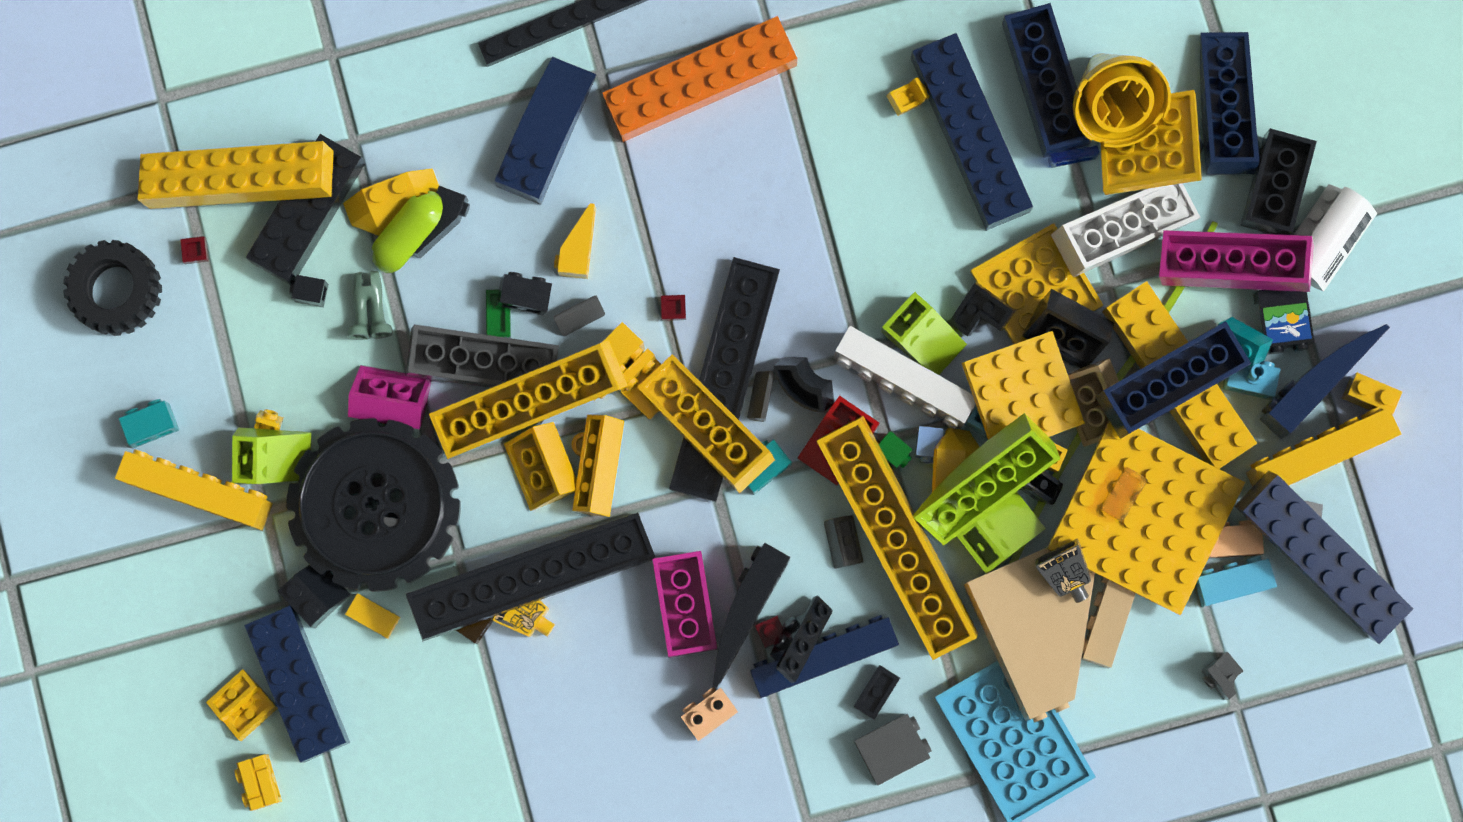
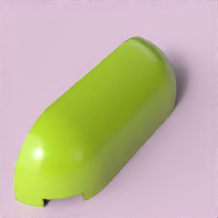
[371,191,443,273]

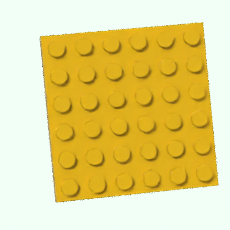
[1046,421,1245,615]

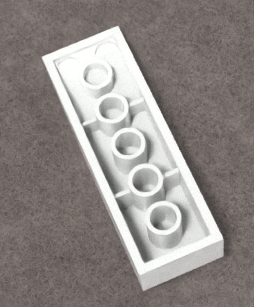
[1051,183,1201,277]

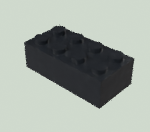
[1240,128,1317,235]

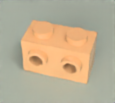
[681,687,738,741]

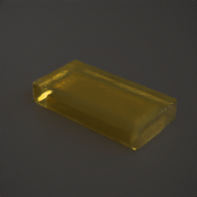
[1100,467,1148,522]

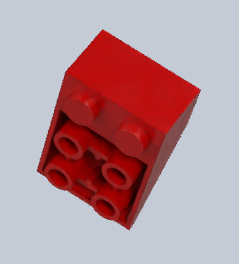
[797,395,880,486]

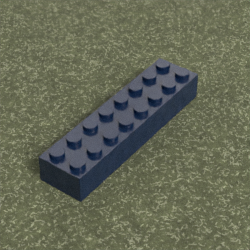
[911,33,1033,231]
[1234,471,1414,644]

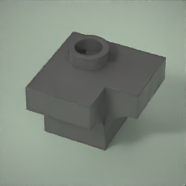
[1201,652,1243,700]

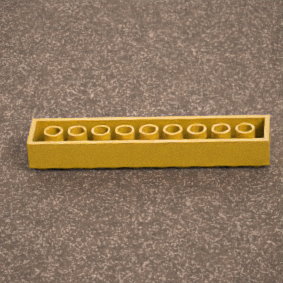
[817,416,978,660]

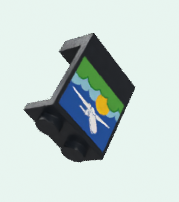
[1253,290,1315,354]

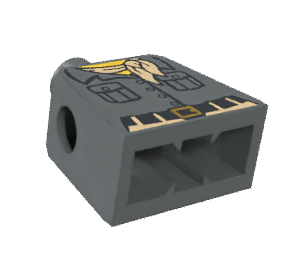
[1035,538,1091,603]

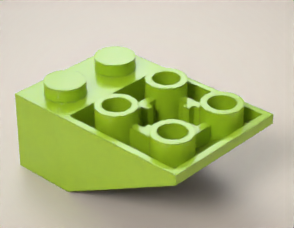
[881,292,967,375]
[232,427,311,484]
[957,492,1046,574]

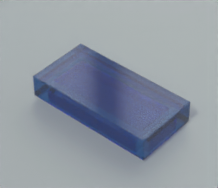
[1048,145,1099,168]

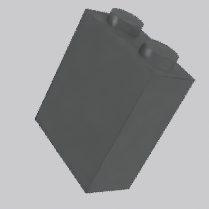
[854,714,932,786]

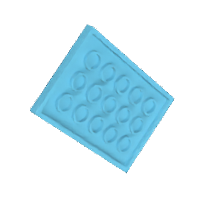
[934,660,1096,822]

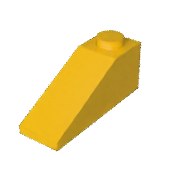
[554,203,596,279]

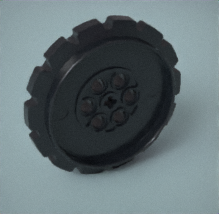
[286,418,461,592]

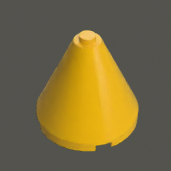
[1073,53,1171,148]

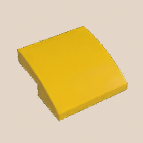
[206,669,278,741]

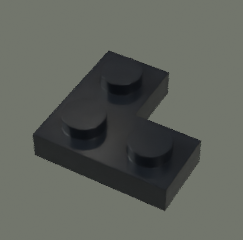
[948,282,1016,337]

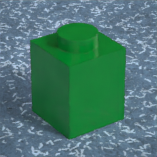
[879,431,913,471]

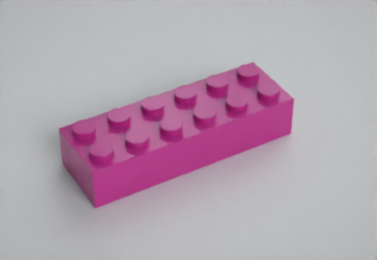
[1159,230,1314,292]

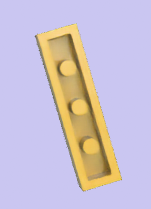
[572,414,624,517]

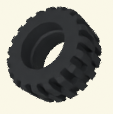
[63,240,162,336]

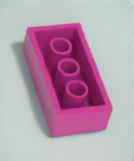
[652,551,718,658]

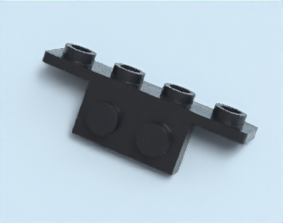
[770,595,833,683]

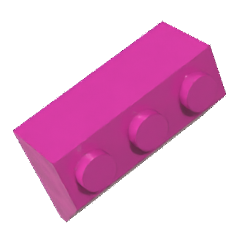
[348,365,432,429]

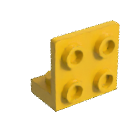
[619,348,661,419]

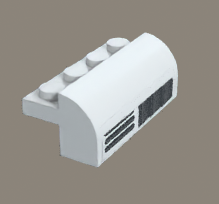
[1294,184,1377,291]

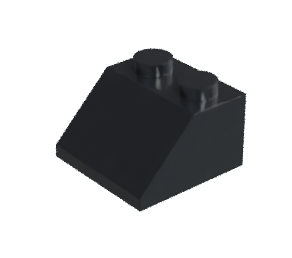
[278,565,351,628]

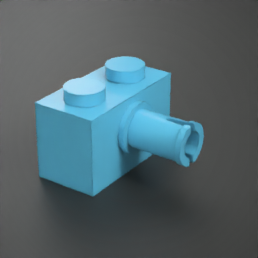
[1223,361,1281,400]

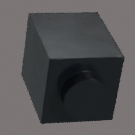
[289,274,329,307]

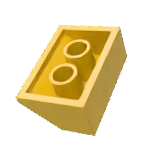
[504,422,577,511]

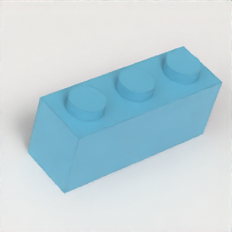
[1196,556,1277,607]

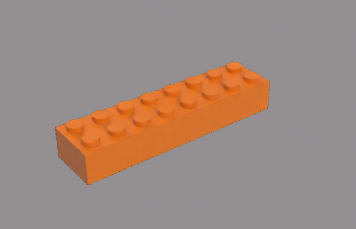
[602,16,798,142]

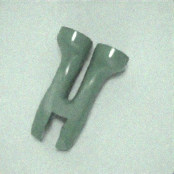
[347,271,393,340]

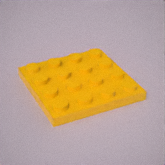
[1101,90,1202,195]
[970,223,1103,345]
[961,331,1085,440]

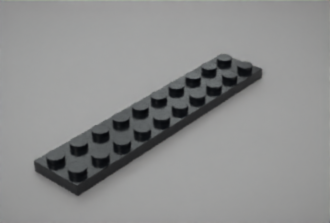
[669,257,780,502]
[406,513,655,642]

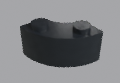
[773,357,834,413]

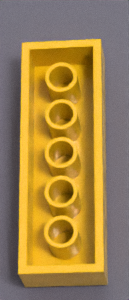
[1246,407,1402,487]
[115,449,273,531]

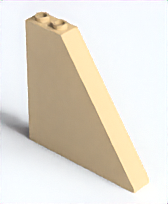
[963,548,1095,723]

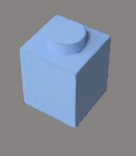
[915,426,943,464]

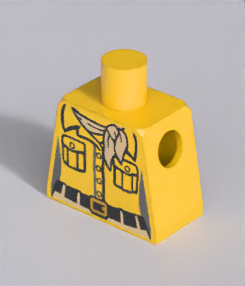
[492,600,555,637]

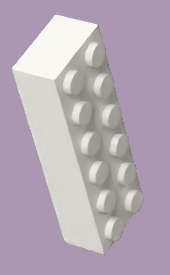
[834,326,975,429]

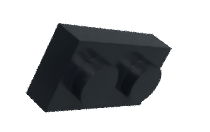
[853,665,900,720]

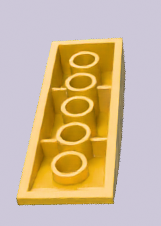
[637,354,775,494]

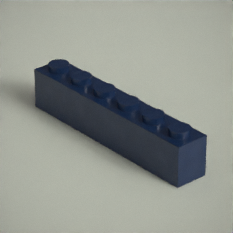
[750,615,899,698]

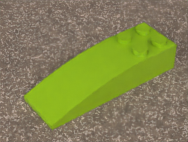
[913,413,1061,546]

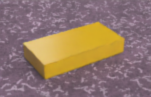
[345,593,401,639]

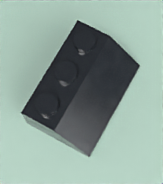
[1022,289,1114,368]

